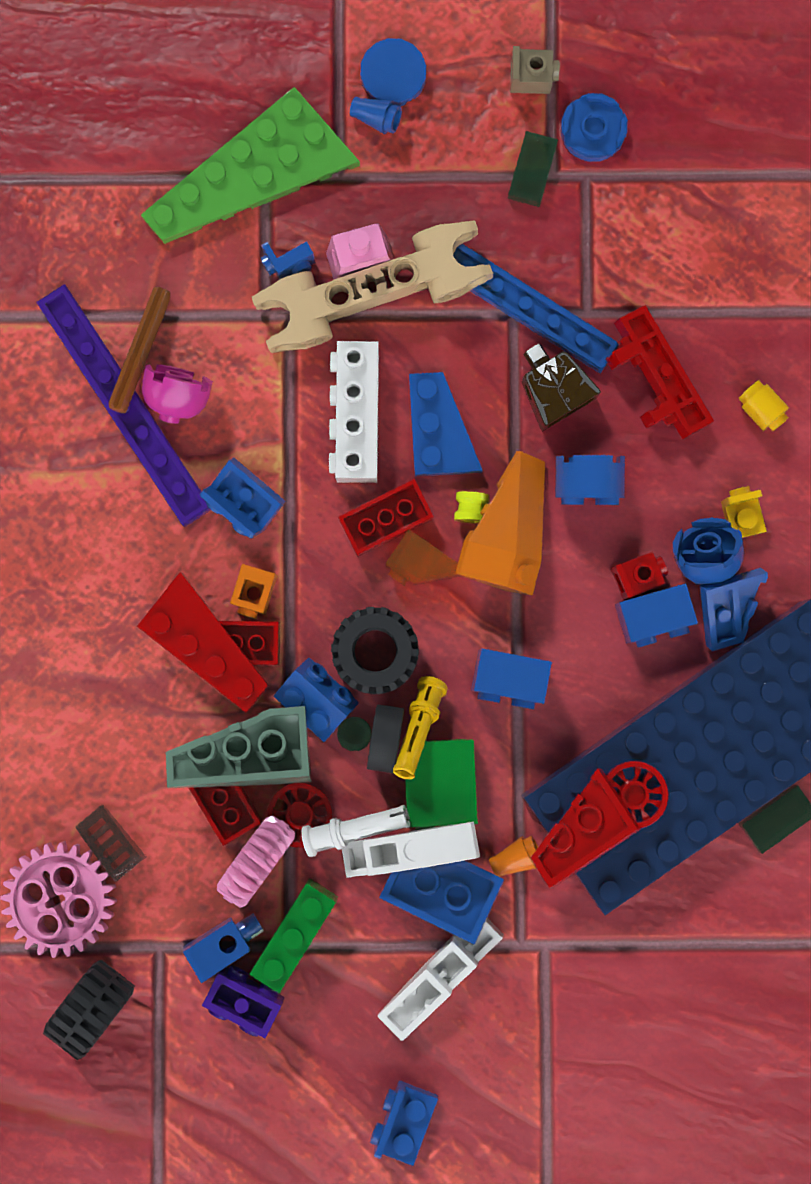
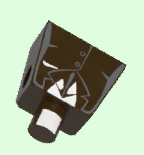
[521,344,601,432]

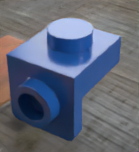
[260,241,316,280]

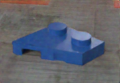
[700,568,768,651]

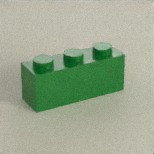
[249,878,338,993]

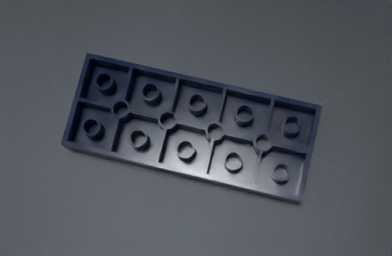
[521,599,811,916]

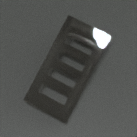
[75,804,146,882]

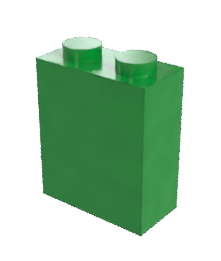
[405,739,478,830]

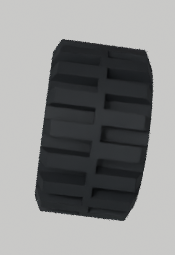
[331,607,419,694]
[43,959,135,1060]

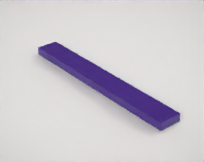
[36,284,211,527]

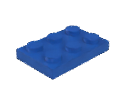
[379,860,504,945]

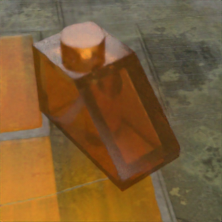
[385,530,461,586]

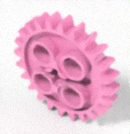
[0,841,117,958]

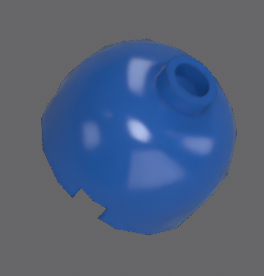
[673,517,744,585]

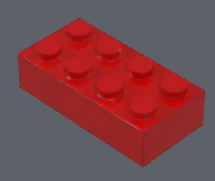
[338,479,434,557]
[219,621,280,665]
[188,786,263,846]

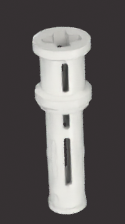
[302,805,410,857]

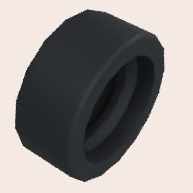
[367,704,404,773]

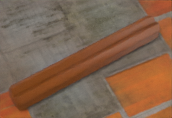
[109,287,171,413]

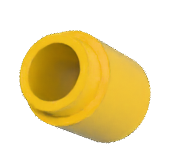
[738,380,789,431]

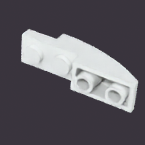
[342,821,480,878]

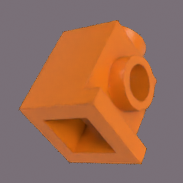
[230,564,278,619]

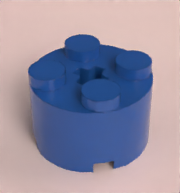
[555,455,625,505]

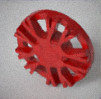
[606,761,668,828]
[267,782,332,848]

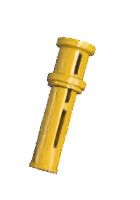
[393,676,448,779]

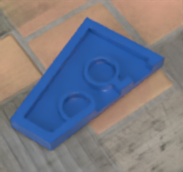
[409,372,483,477]

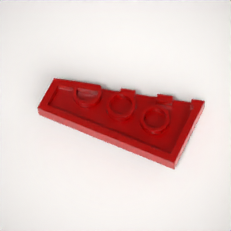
[137,572,269,713]

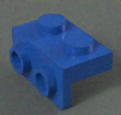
[200,458,286,539]
[273,658,359,742]

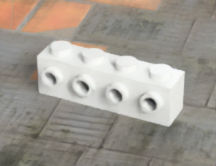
[329,341,379,483]

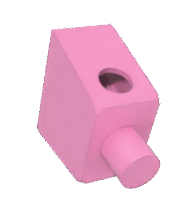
[326,224,394,280]

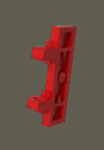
[605,305,714,439]

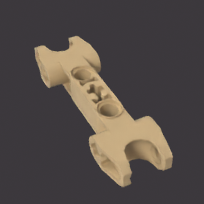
[252,221,493,353]

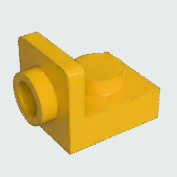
[721,486,767,538]

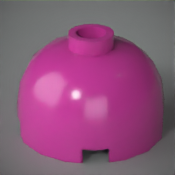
[142,364,213,424]

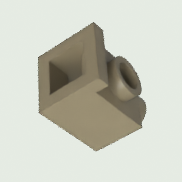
[510,46,560,94]

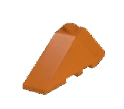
[455,451,545,596]

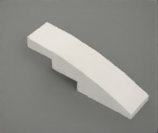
[377,918,504,1041]

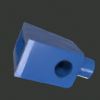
[183,913,264,983]

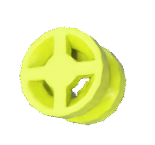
[454,491,490,524]

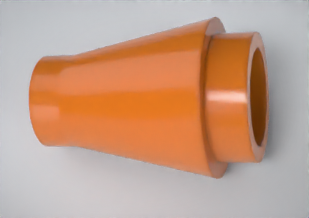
[489,836,538,877]

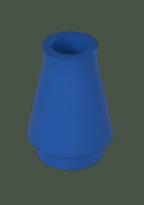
[350,97,402,134]

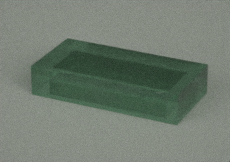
[507,131,558,207]
[739,785,811,854]

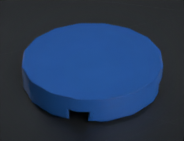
[360,38,426,106]
[560,93,628,162]

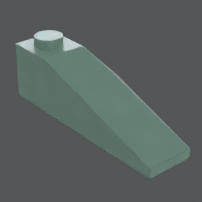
[166,706,311,788]

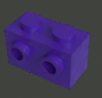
[202,965,285,1038]

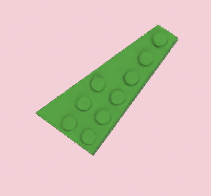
[141,87,360,244]

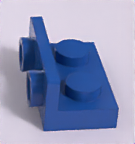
[370,1080,438,1166]

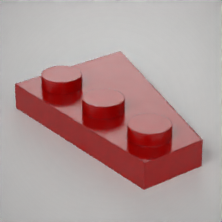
[530,768,641,889]

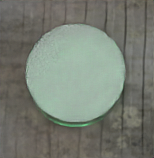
[337,717,372,751]

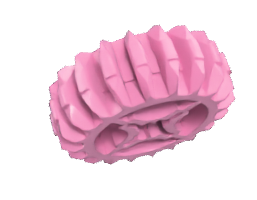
[217,816,295,908]

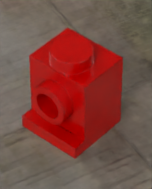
[611,551,668,600]

